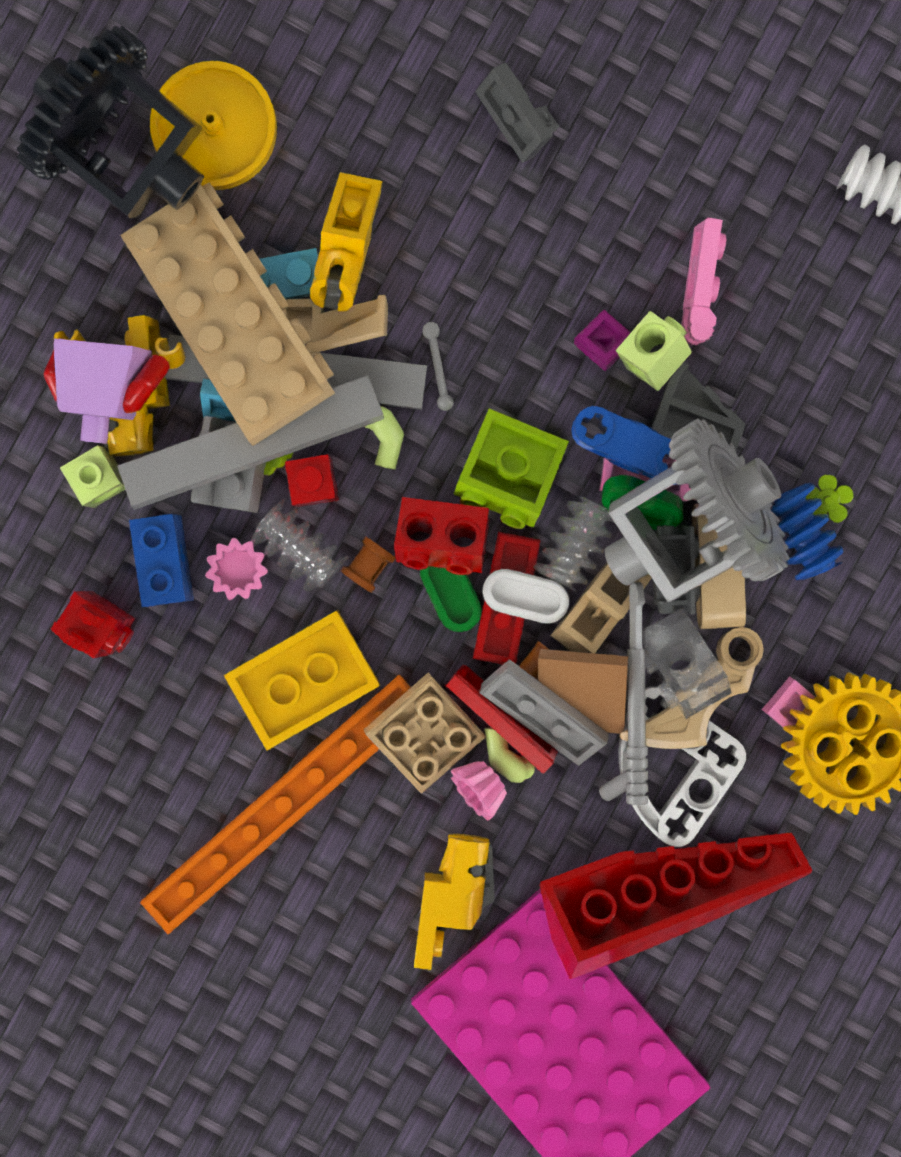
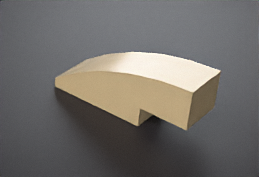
[550,562,652,654]

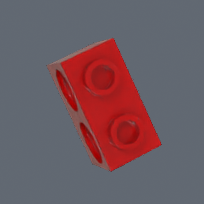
[394,497,489,575]

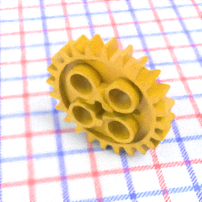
[781,672,901,815]

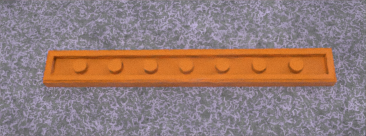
[140,674,411,934]

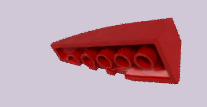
[540,832,813,980]

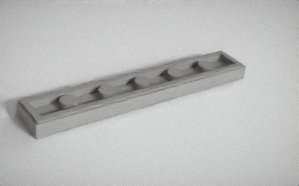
[164,334,427,410]
[117,375,384,510]

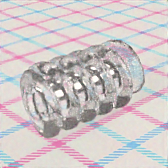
[534,495,614,593]
[251,499,349,592]

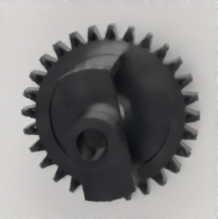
[17,26,204,218]

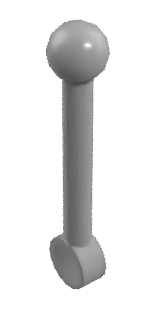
[423,322,454,411]

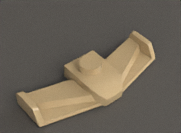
[282,295,388,357]

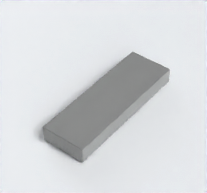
[479,659,609,766]

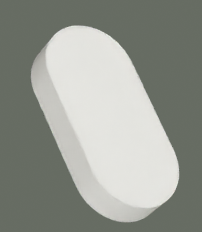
[483,569,569,623]

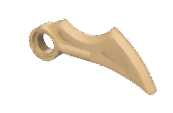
[619,627,764,749]

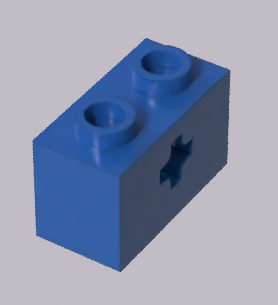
[129,514,194,608]

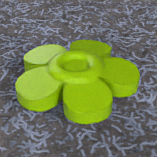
[806,475,853,523]

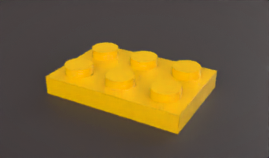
[224,610,381,750]

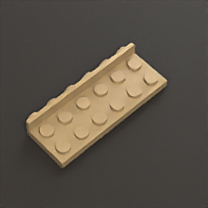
[120,182,335,446]

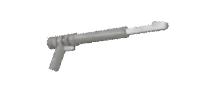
[599,582,648,805]

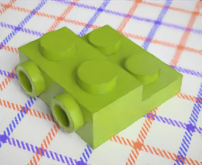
[453,409,569,529]

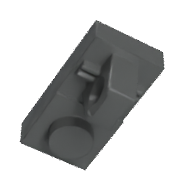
[475,63,559,163]

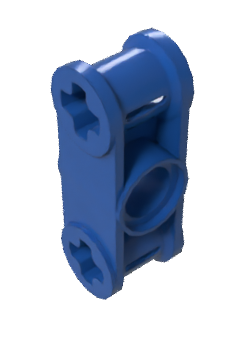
[571,406,677,485]

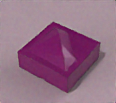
[574,310,631,372]

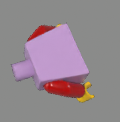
[43,329,186,444]

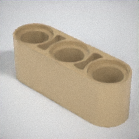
[692,504,746,629]

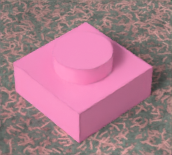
[762,677,815,727]

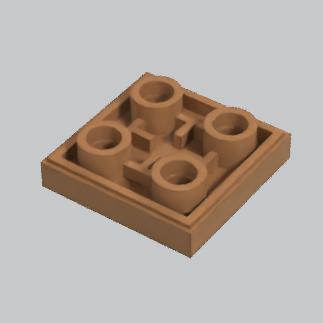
[538,649,629,734]

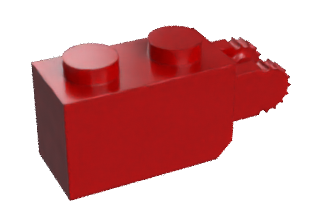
[51,591,136,659]

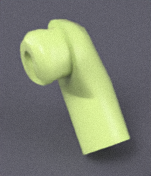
[364,406,404,470]
[485,727,535,783]

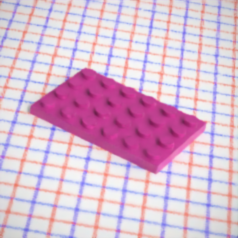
[411,889,711,1157]

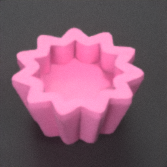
[205,538,268,600]
[451,761,507,821]

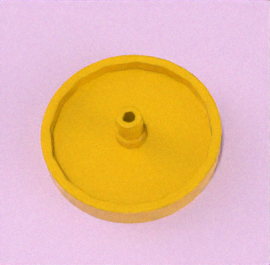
[150,61,277,190]

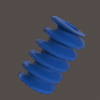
[771,482,844,581]

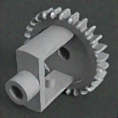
[605,419,789,602]

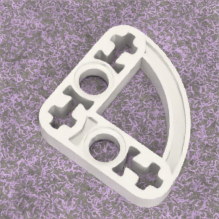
[618,686,746,847]

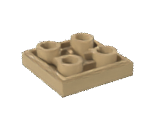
[364,672,486,794]

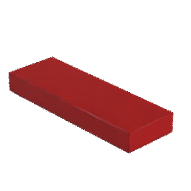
[473,532,541,665]
[446,664,558,774]

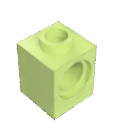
[616,311,692,391]
[60,445,125,508]

